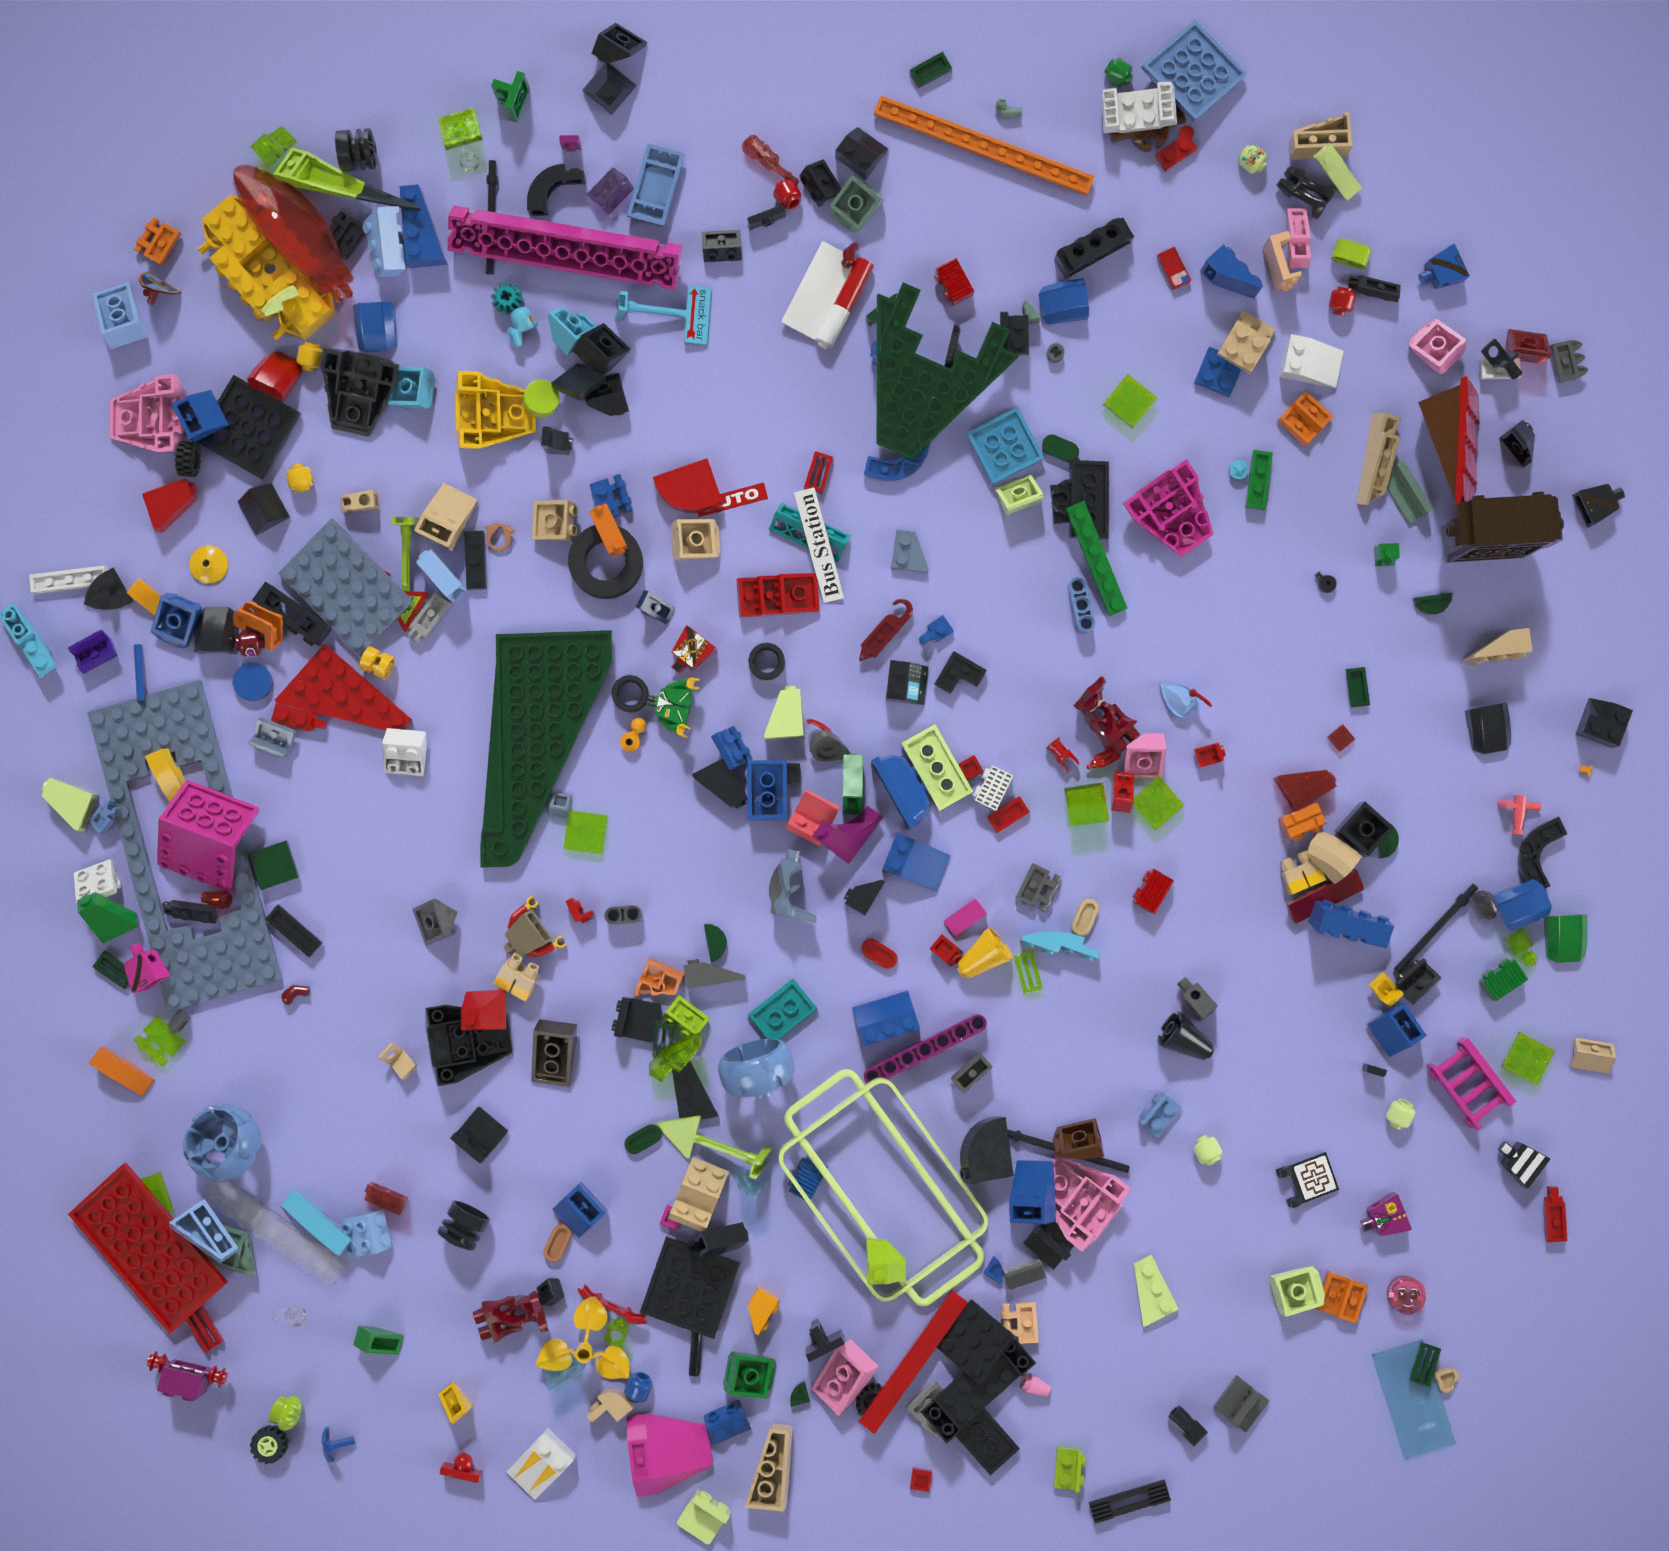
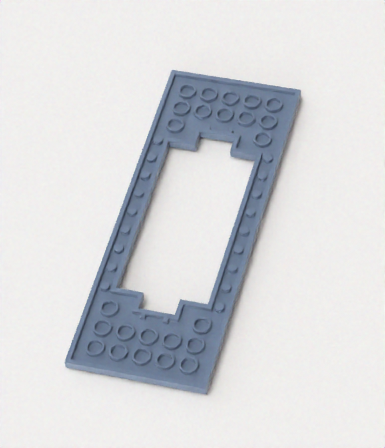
[87,680,283,1012]

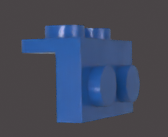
[704,1400,751,1445]

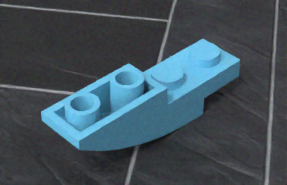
[0,603,58,678]
[1020,932,1101,961]

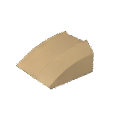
[670,519,721,561]
[1307,830,1362,884]

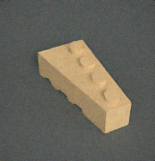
[744,1423,793,1512]

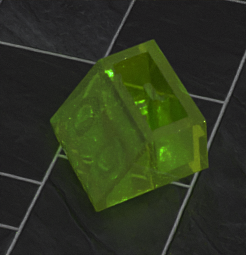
[1064,782,1109,828]

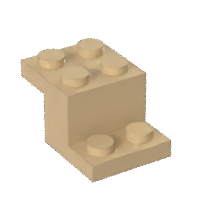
[1217,310,1276,374]
[668,1157,729,1232]

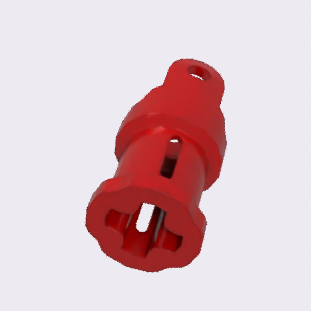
[1046,737,1080,773]

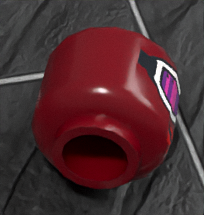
[236,631,265,656]

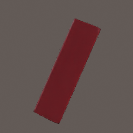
[1286,869,1364,924]

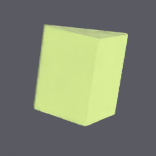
[995,474,1044,516]

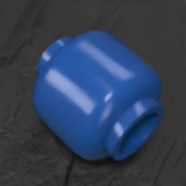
[624,1372,653,1403]

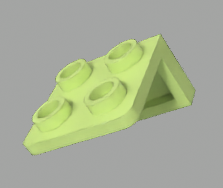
[677,1489,731,1544]

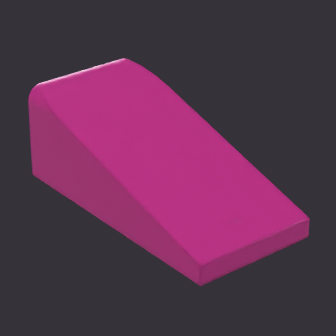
[944,898,987,937]

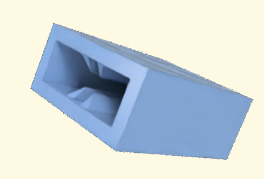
[416,549,467,602]

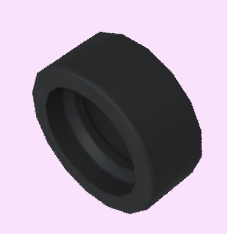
[748,642,785,680]
[611,675,649,713]

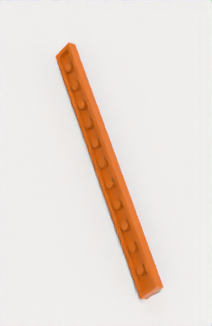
[874,95,1095,196]

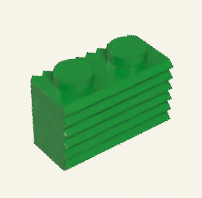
[1479,958,1529,1001]

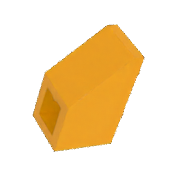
[748,1285,780,1335]

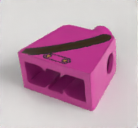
[124,943,170,994]

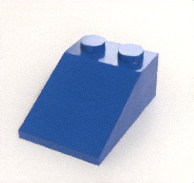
[748,760,788,821]
[882,833,950,891]

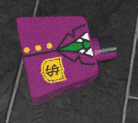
[1360,1192,1412,1236]

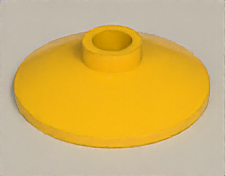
[189,545,228,584]

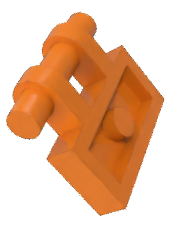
[133,217,181,266]

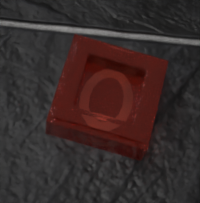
[1327,724,1355,752]

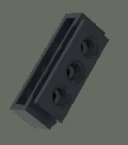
[1054,217,1134,279]

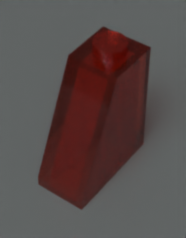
[1273,770,1337,811]

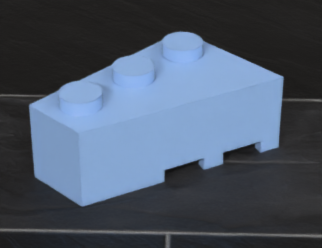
[363,206,405,277]
[169,1199,238,1263]

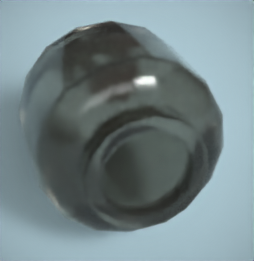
[1470,890,1499,920]

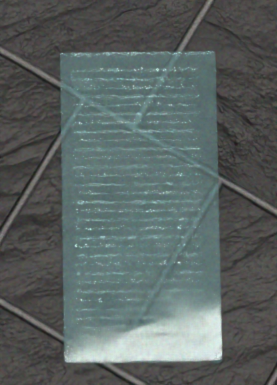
[1372,1339,1456,1459]

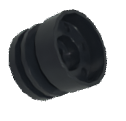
[335,128,377,172]
[437,1200,490,1251]

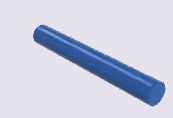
[134,644,145,702]

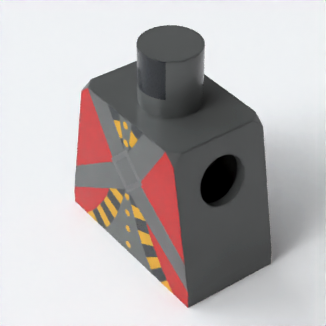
[1177,977,1218,1021]

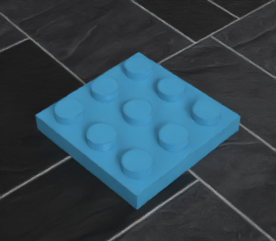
[966,407,1044,485]

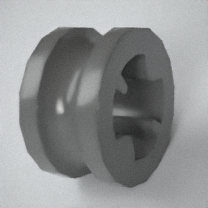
[1046,343,1065,363]

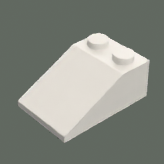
[1279,334,1344,389]

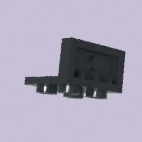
[450,1106,508,1164]

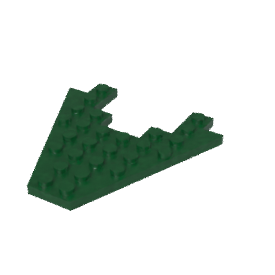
[876,282,1019,459]

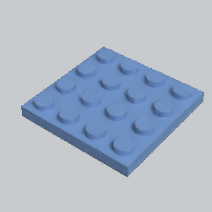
[1141,20,1247,123]

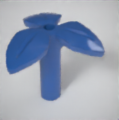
[321,1427,355,1462]

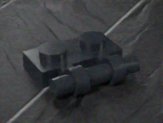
[319,211,365,260]

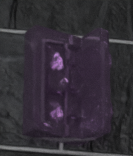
[587,167,634,215]

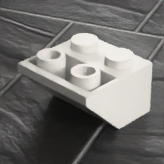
[382,728,427,776]

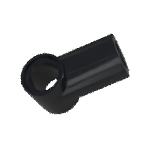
[1168,1405,1208,1447]

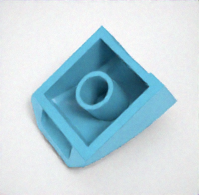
[386,367,436,409]

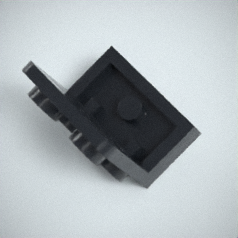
[611,996,662,1042]

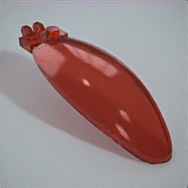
[233,165,354,303]

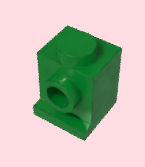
[1374,543,1400,567]

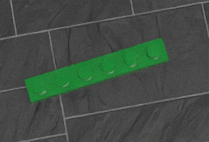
[1065,501,1128,616]

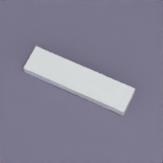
[29,565,108,595]

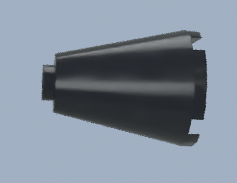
[1158,1011,1214,1060]

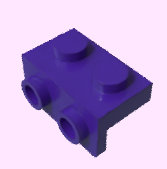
[68,630,118,674]

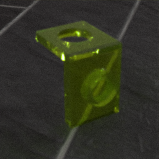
[603,1318,630,1348]

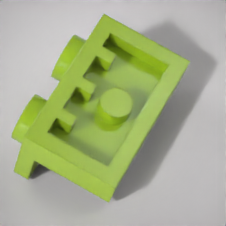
[662,995,710,1041]
[1054,1446,1085,1493]

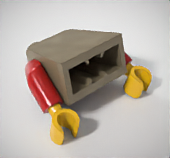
[504,896,566,957]

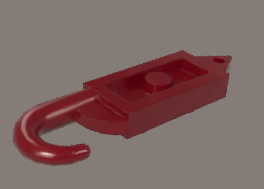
[859,598,913,661]

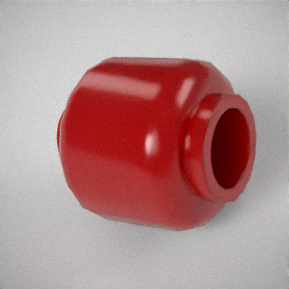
[773,180,801,210]
[1328,286,1356,316]

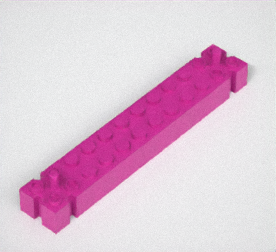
[447,205,682,290]

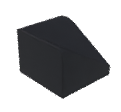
[536,1278,565,1306]

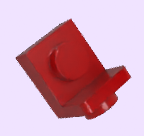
[565,898,595,924]
[929,934,964,967]

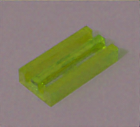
[1013,951,1043,994]

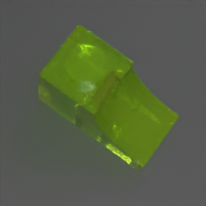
[250,126,297,168]

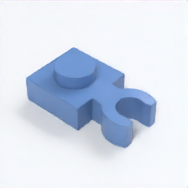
[89,800,121,834]

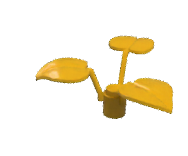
[536,1297,630,1379]

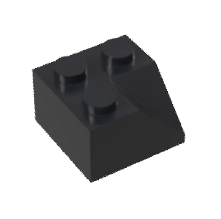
[1575,698,1633,748]
[1334,801,1395,857]

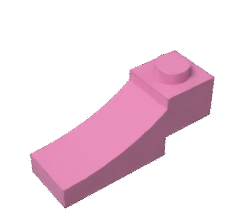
[1286,208,1311,268]

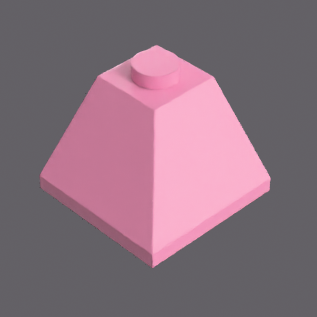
[1123,733,1166,778]

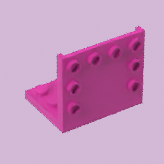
[157,780,259,892]

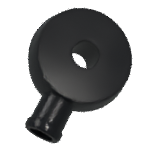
[1315,571,1337,593]

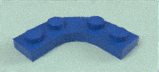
[864,443,930,481]

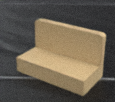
[1570,1037,1617,1074]

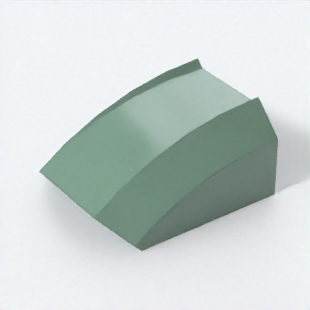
[829,175,885,232]

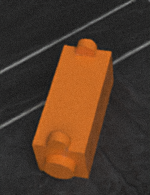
[589,503,628,557]

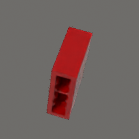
[652,458,723,513]

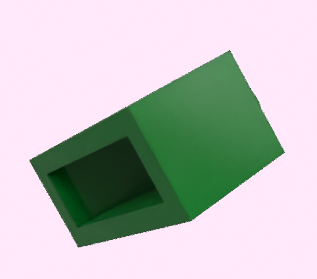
[353,1326,404,1355]

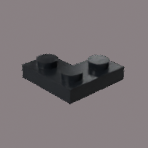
[934,651,987,695]

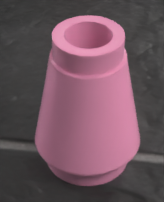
[1020,1373,1051,1397]

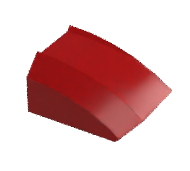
[247,351,303,402]

